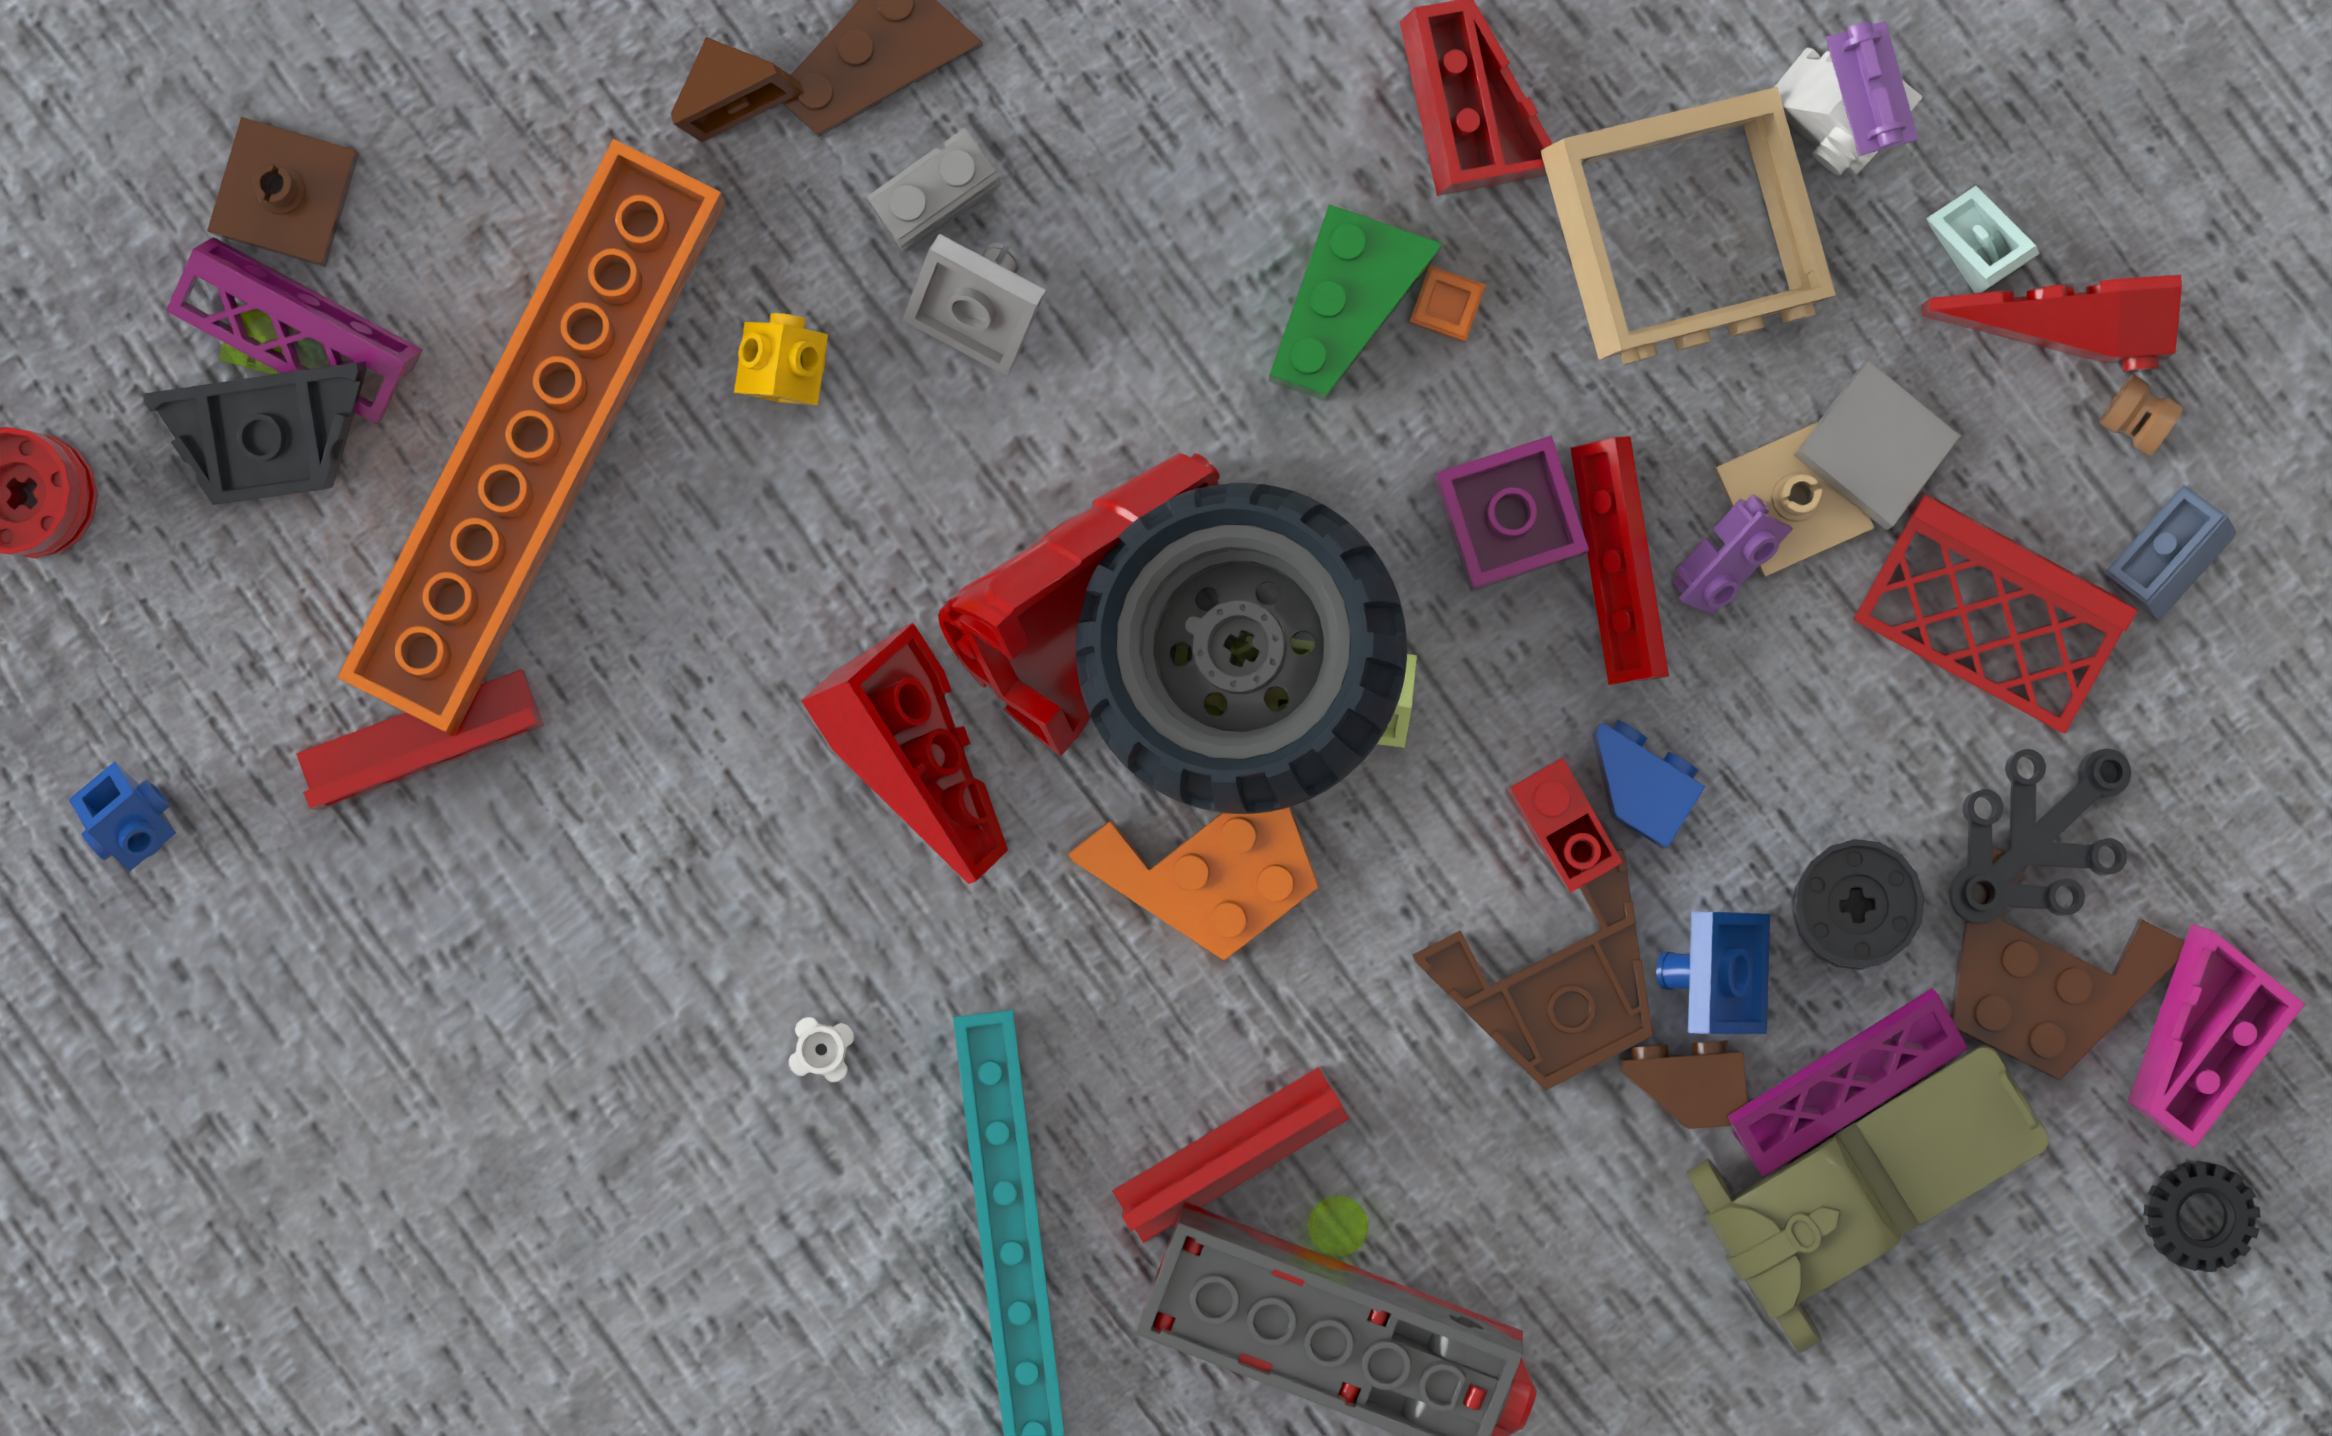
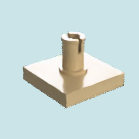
[1714,422,1875,578]

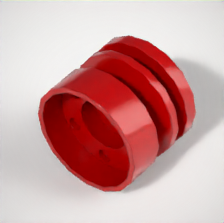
[0,427,98,559]

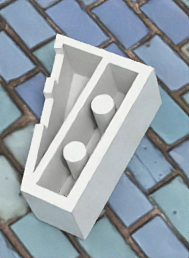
[1774,48,1923,178]

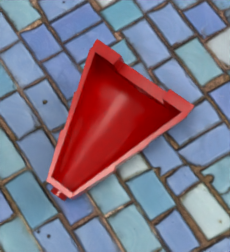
[938,453,1220,756]

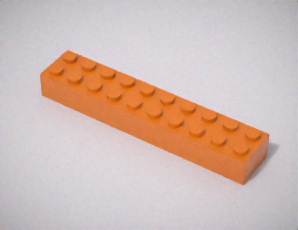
[337,139,726,736]

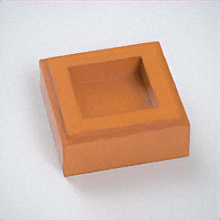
[1409,265,1486,343]

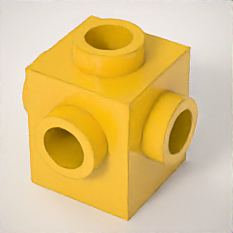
[734,313,828,405]

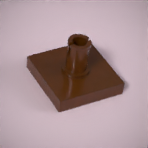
[207,117,359,267]

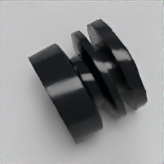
[1792,839,1924,970]

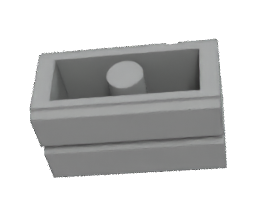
[866,128,1001,253]

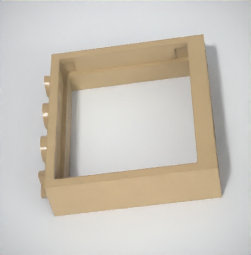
[1541,87,1836,365]

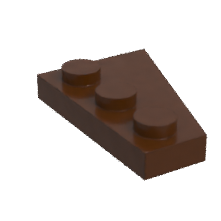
[782,0,983,137]

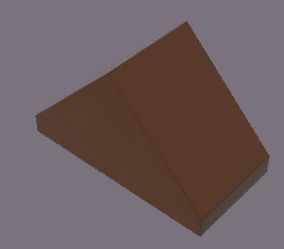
[671,37,803,142]

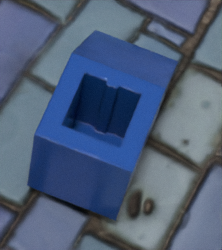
[1592,720,1706,849]

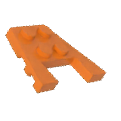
[1068,807,1319,961]

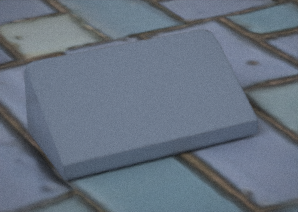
[2105,484,2236,621]

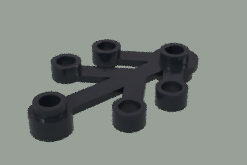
[1949,748,2131,924]

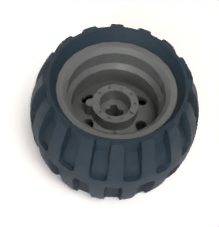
[1076,483,1407,814]

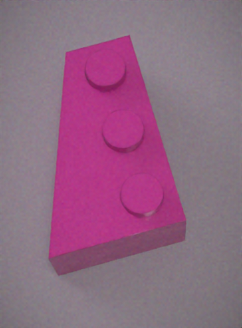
[2127,923,2305,1149]

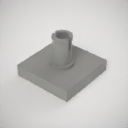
[902,234,1046,376]

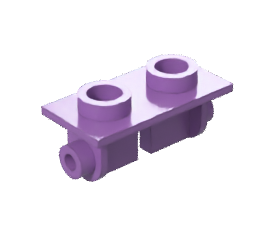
[1826,21,1919,156]
[1672,494,1793,615]

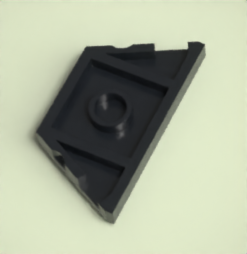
[143,361,367,505]

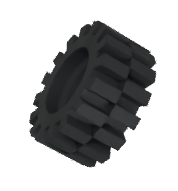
[2143,1161,2261,1272]

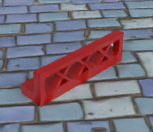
[1570,436,1669,685]
[296,669,544,810]

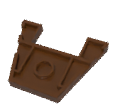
[1950,845,2185,1080]
[1412,849,1653,1091]

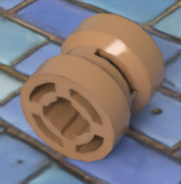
[2099,374,2183,457]

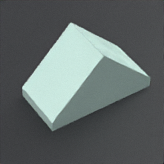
[1926,186,2040,293]

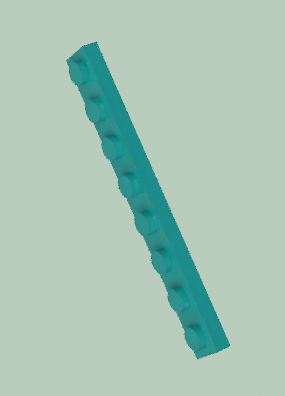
[953,1009,1065,1436]

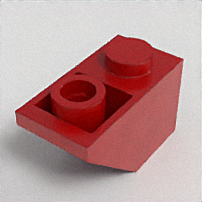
[1506,758,1623,893]

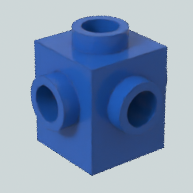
[69,761,176,872]

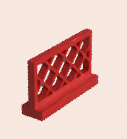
[1853,491,2138,734]
[1112,1067,1349,1243]

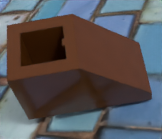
[1618,1040,1747,1129]

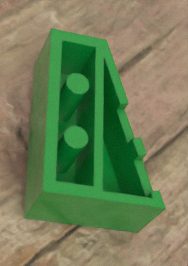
[1268,204,1443,401]

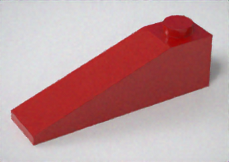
[1921,274,2182,372]
[801,623,1008,884]

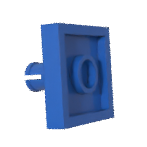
[1656,911,1770,1034]

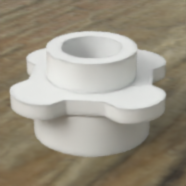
[789,1017,854,1082]

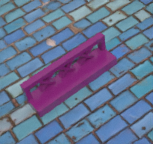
[166,237,423,424]
[1727,988,1968,1177]

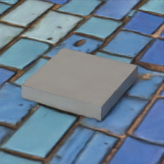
[1794,360,1961,530]

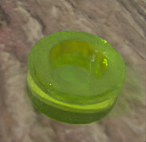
[1308,1195,1368,1256]

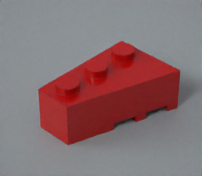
[1400,0,1552,196]

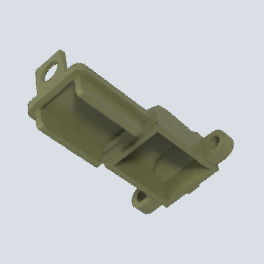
[1687,1046,2049,1353]

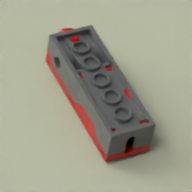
[1136,1202,1537,1436]

